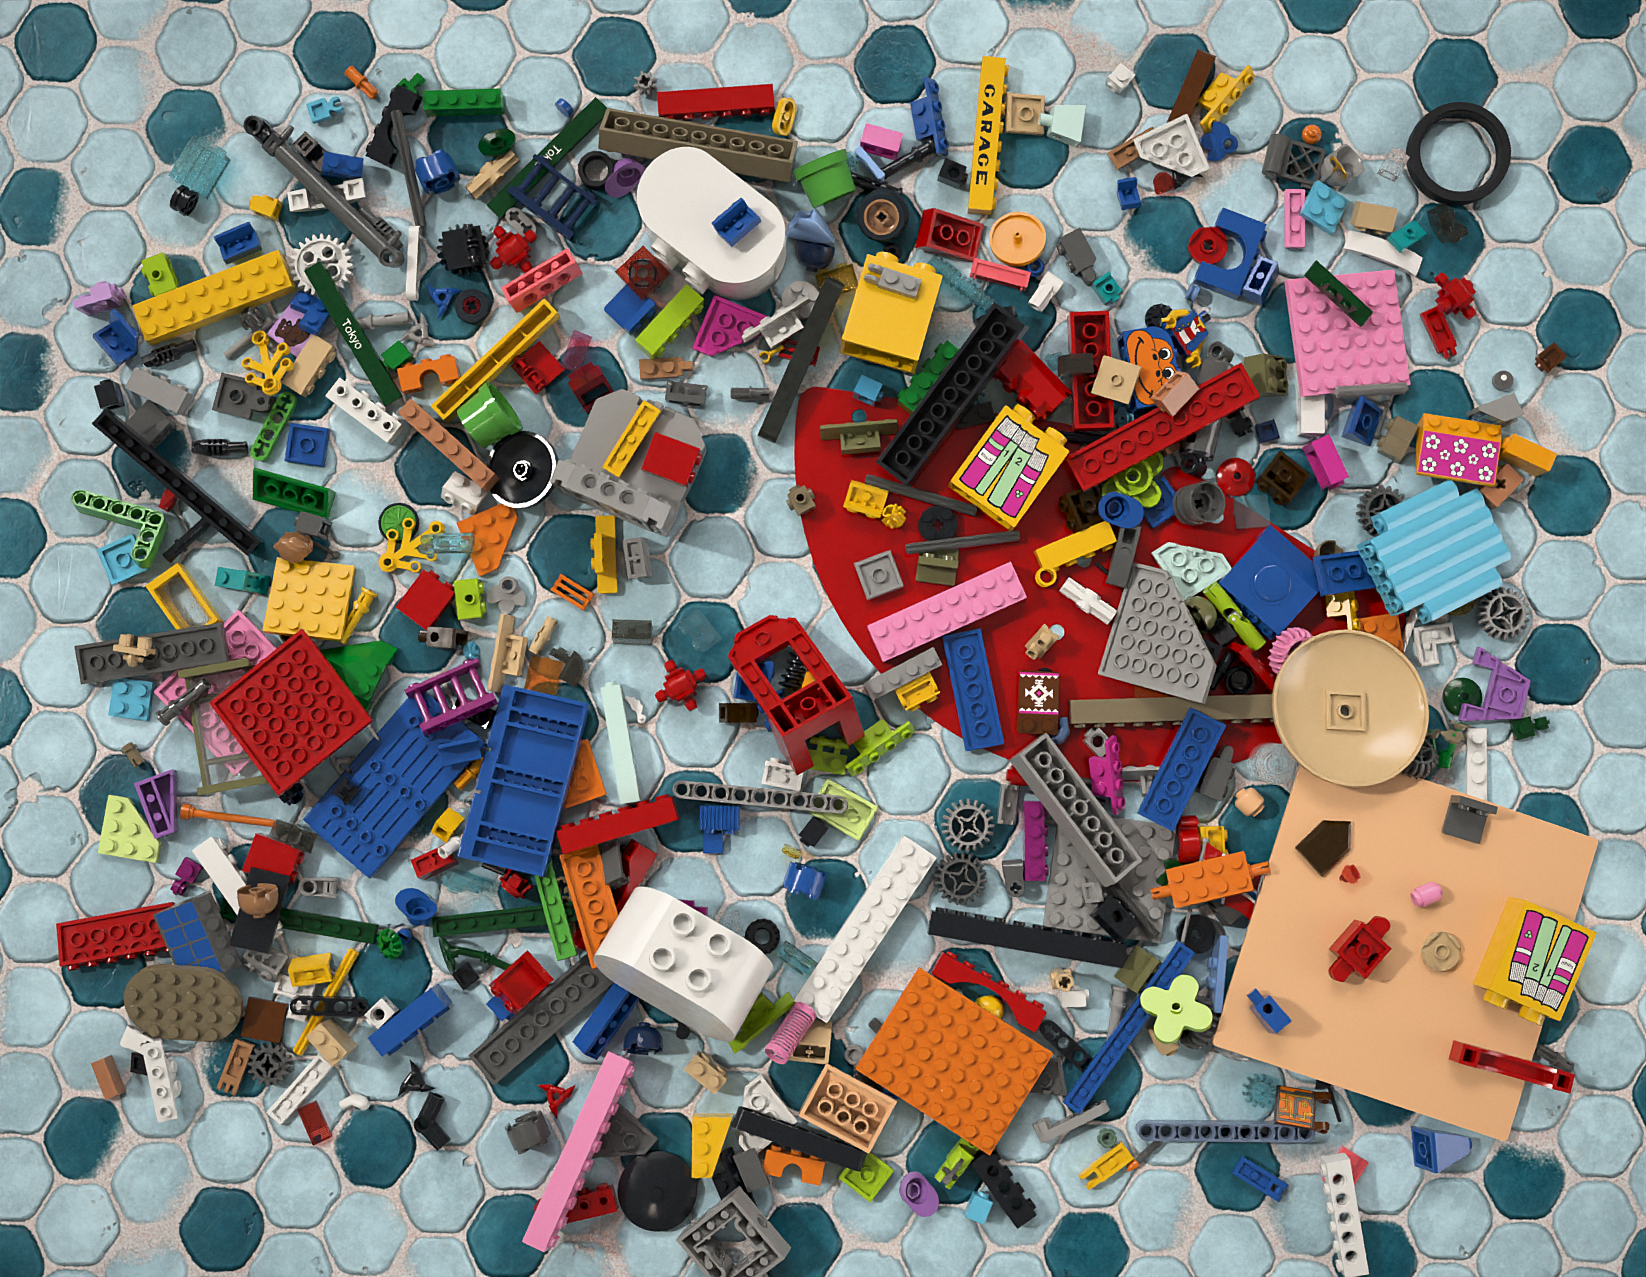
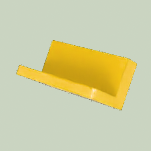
[288,953,333,987]

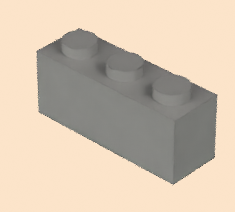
[125,367,193,416]

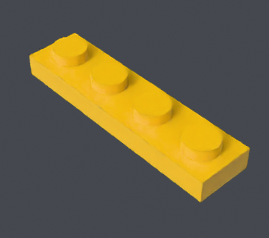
[602,400,661,478]

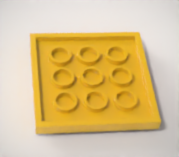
[262,557,356,642]

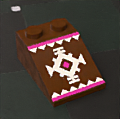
[1016,670,1059,735]

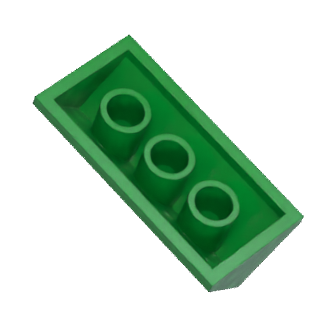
[253,467,336,520]

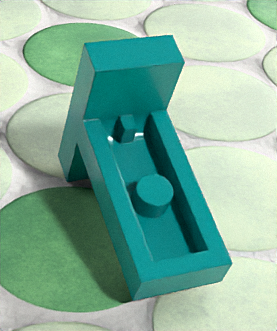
[214,567,270,595]

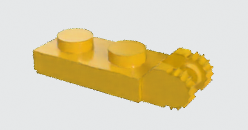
[1078,1141,1134,1189]

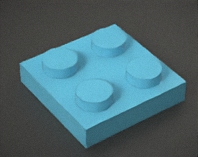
[1299,180,1349,235]
[97,534,150,586]
[108,678,155,721]

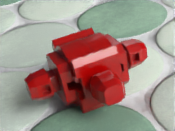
[489,226,537,273]
[1434,272,1476,320]
[655,660,707,712]

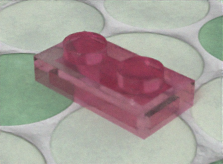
[560,330,592,372]

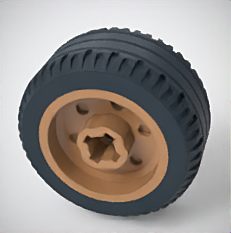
[857,189,909,242]

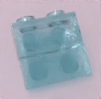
[440,868,492,894]

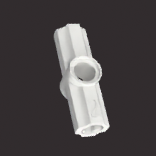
[1059,577,1117,625]

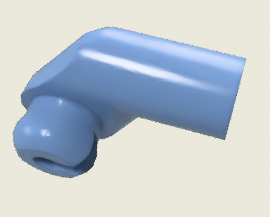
[1051,717,1070,745]

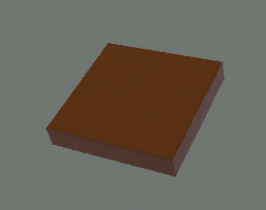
[241,996,289,1043]

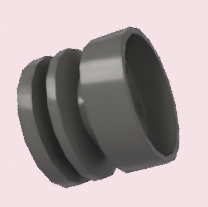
[1173,481,1226,526]

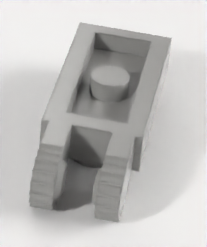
[864,263,922,299]

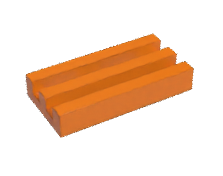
[551,574,594,611]

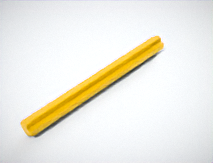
[293,948,359,1056]

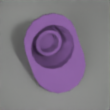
[605,157,646,198]
[899,1171,939,1217]

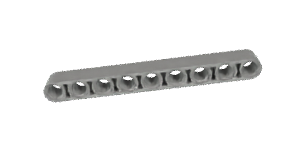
[673,781,848,813]

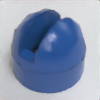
[397,928,413,944]

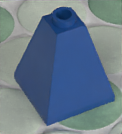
[1411,1126,1472,1173]

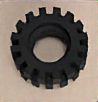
[744,918,780,955]

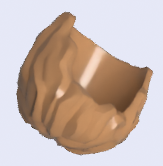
[273,531,314,563]

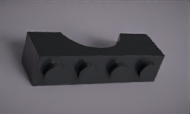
[365,84,423,169]

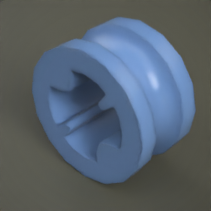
[1185,283,1201,302]

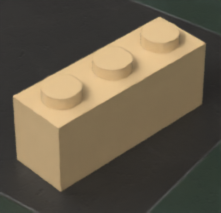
[281,334,337,398]

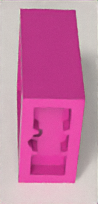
[1302,434,1349,491]

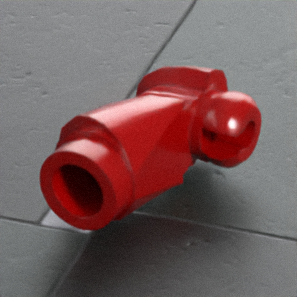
[158,487,177,513]

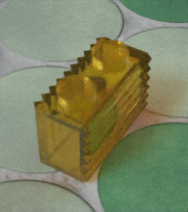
[815,262,858,295]

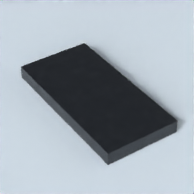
[229,867,291,954]

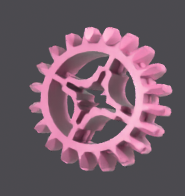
[1268,627,1314,674]

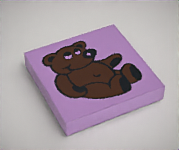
[267,305,321,357]

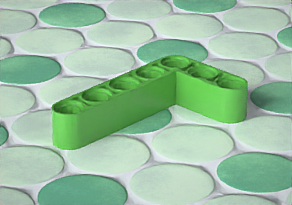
[71,490,168,569]

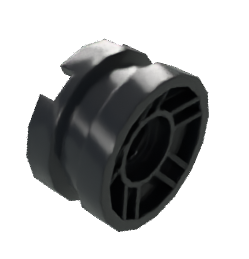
[170,185,199,216]

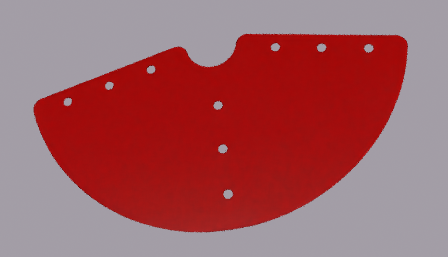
[794,387,1406,782]

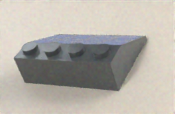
[153,890,242,973]

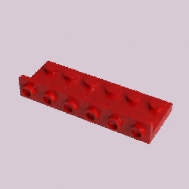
[56,902,175,971]

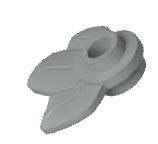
[487,576,526,614]

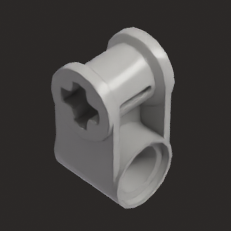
[299,877,339,898]

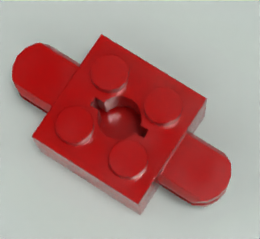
[1328,916,1392,982]

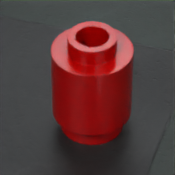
[1006,765,1029,787]

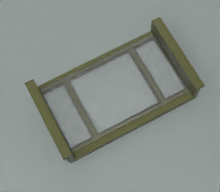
[178,658,268,796]

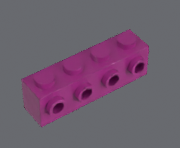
[1022,801,1048,881]

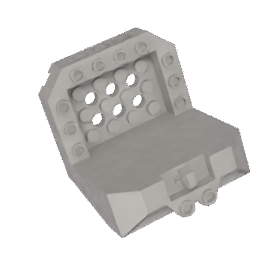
[549,389,707,538]

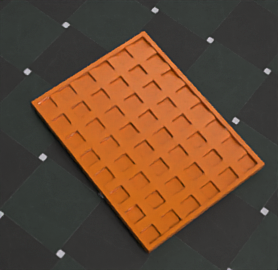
[855,967,1054,1155]

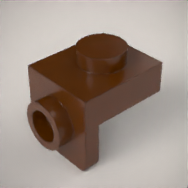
[1534,341,1567,373]

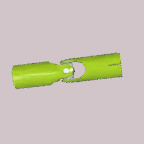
[1203,581,1266,652]

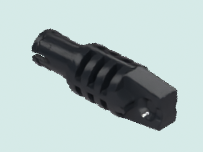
[141,339,197,368]
[191,439,248,456]

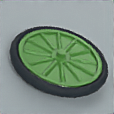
[378,503,419,544]

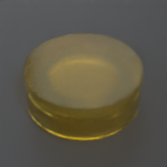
[782,844,802,859]

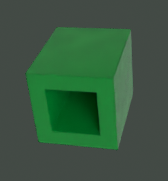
[381,340,415,373]

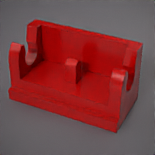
[411,844,459,881]

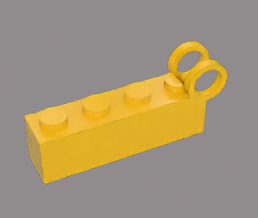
[1034,521,1117,587]

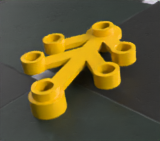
[241,330,294,396]
[378,518,445,573]

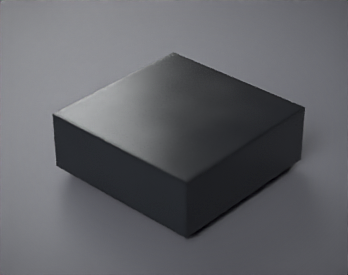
[452,962,480,990]

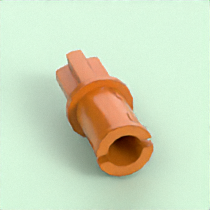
[344,66,379,100]

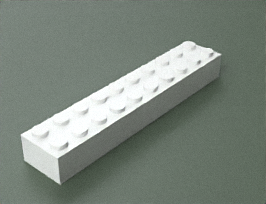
[794,835,937,1023]

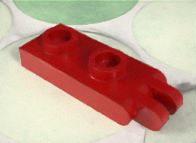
[1419,306,1457,360]

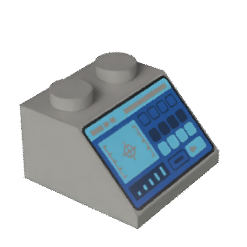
[1466,393,1523,428]

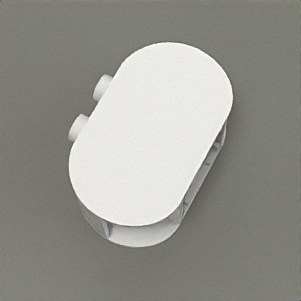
[637,147,787,300]
[593,887,773,1042]

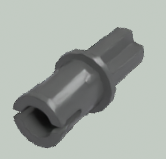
[730,386,769,401]
[1535,1044,1575,1073]

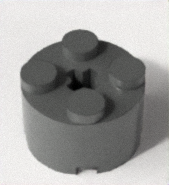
[505,1110,551,1154]

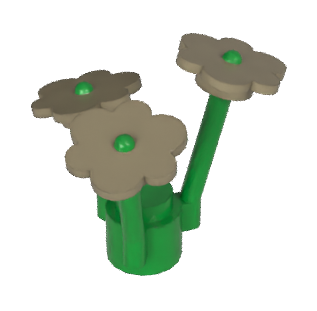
[1425,720,1472,768]

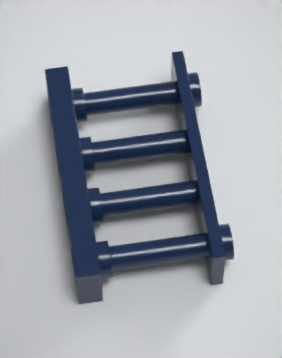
[507,154,598,242]

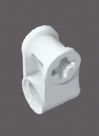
[120,1024,162,1055]

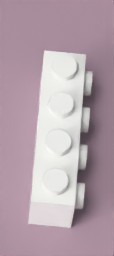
[326,377,405,445]

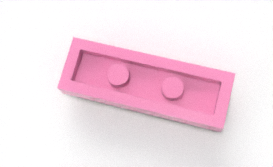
[1284,189,1305,249]

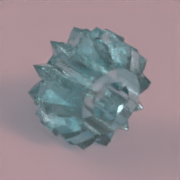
[1242,1073,1276,1108]

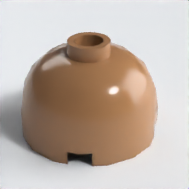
[237,883,278,918]

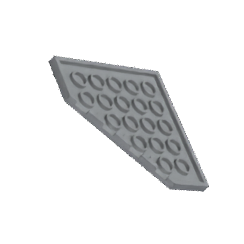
[1098,562,1216,704]

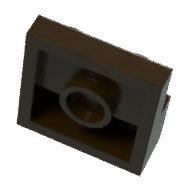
[1254,450,1311,507]
[1058,485,1105,534]

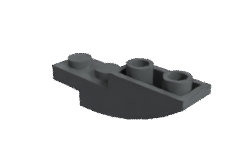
[1106,520,1142,589]

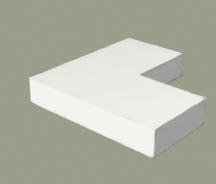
[1412,622,1455,667]
[273,973,318,1022]

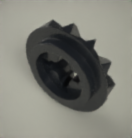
[1145,303,1172,329]

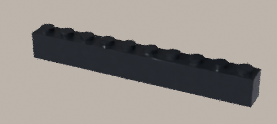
[92,409,264,556]
[927,907,1127,968]

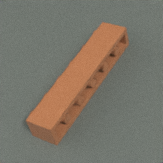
[397,398,500,493]

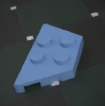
[1205,935,1229,1013]

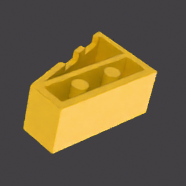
[692,1113,733,1178]

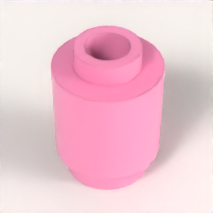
[1410,882,1443,907]

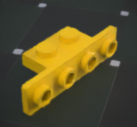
[1197,65,1255,134]
[590,515,618,594]
[1325,592,1360,631]

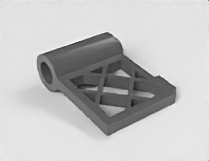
[1262,134,1326,190]

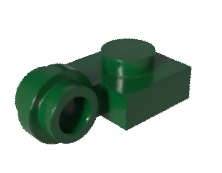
[1509,716,1550,740]

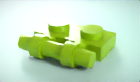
[809,735,849,775]

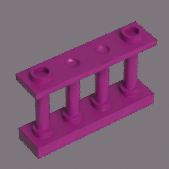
[404,658,498,736]

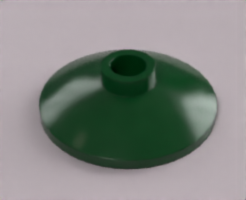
[478,128,516,157]
[1442,677,1482,716]

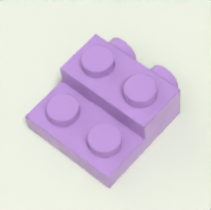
[72,281,126,316]

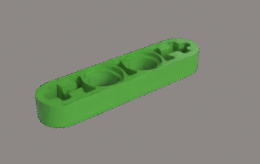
[250,392,297,462]

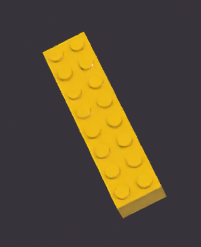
[132,250,298,346]

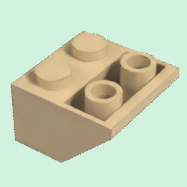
[789,1018,832,1064]

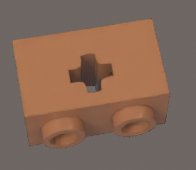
[1477,463,1524,510]

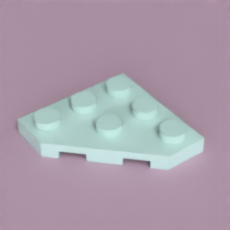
[1151,542,1232,600]

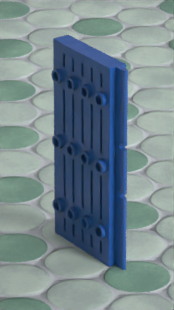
[457,685,590,878]
[303,691,487,879]

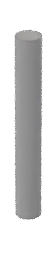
[223,317,274,359]

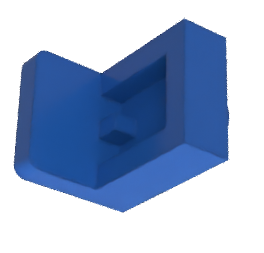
[1117,177,1141,210]

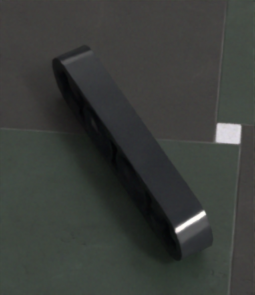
[290,995,369,1017]
[1039,1020,1093,1073]

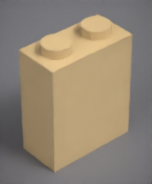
[306,1017,358,1067]

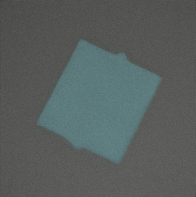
[1233,494,1271,529]

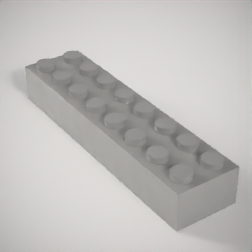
[1010,733,1142,887]

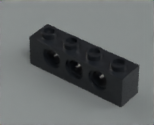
[970,1149,1037,1229]

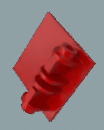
[511,340,565,395]

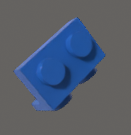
[712,197,762,248]
[214,222,262,265]

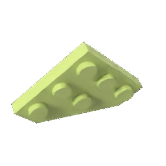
[98,795,162,863]

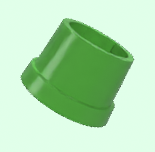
[792,149,856,208]
[457,381,523,448]

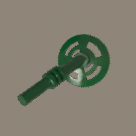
[438,936,511,974]

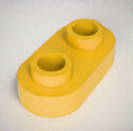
[772,98,797,136]

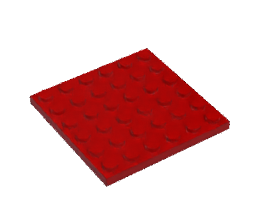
[209,629,374,796]

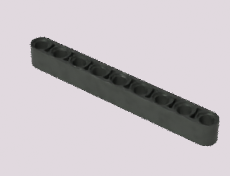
[757,276,845,443]

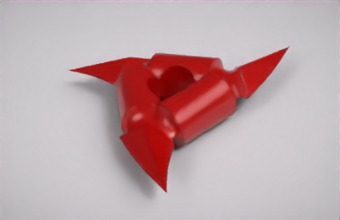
[536,1084,576,1118]

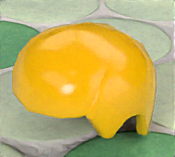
[975,995,1004,1019]

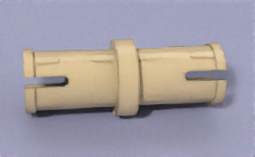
[528,616,558,656]

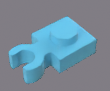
[306,96,344,124]

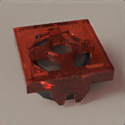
[615,245,670,301]

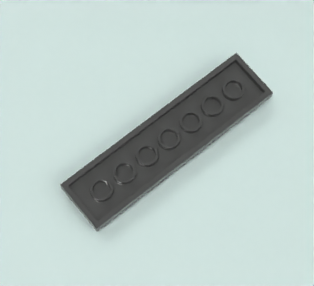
[74,622,230,685]
[468,954,614,1086]

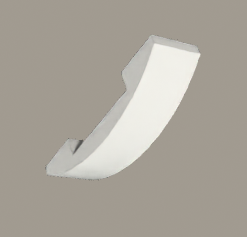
[287,178,366,212]
[1343,230,1423,277]

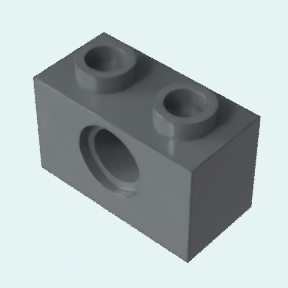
[294,511,332,541]

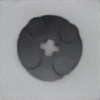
[918,505,957,541]
[1175,914,1216,954]

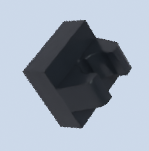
[332,777,361,805]

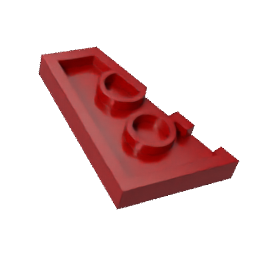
[1224,641,1276,692]

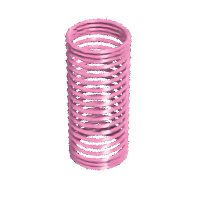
[764,1002,816,1064]

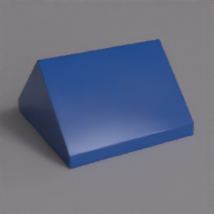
[1341,396,1383,446]

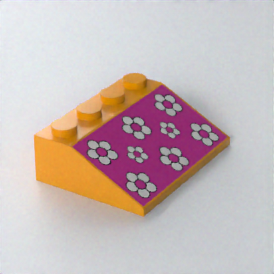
[1416,413,1501,487]

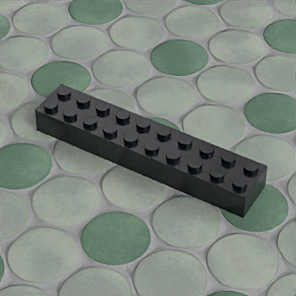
[876,302,1029,486]

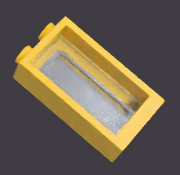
[146,563,223,630]

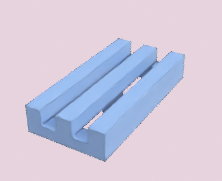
[854,146,885,183]

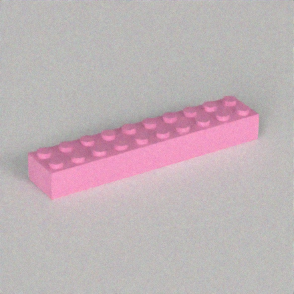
[522,1051,636,1252]

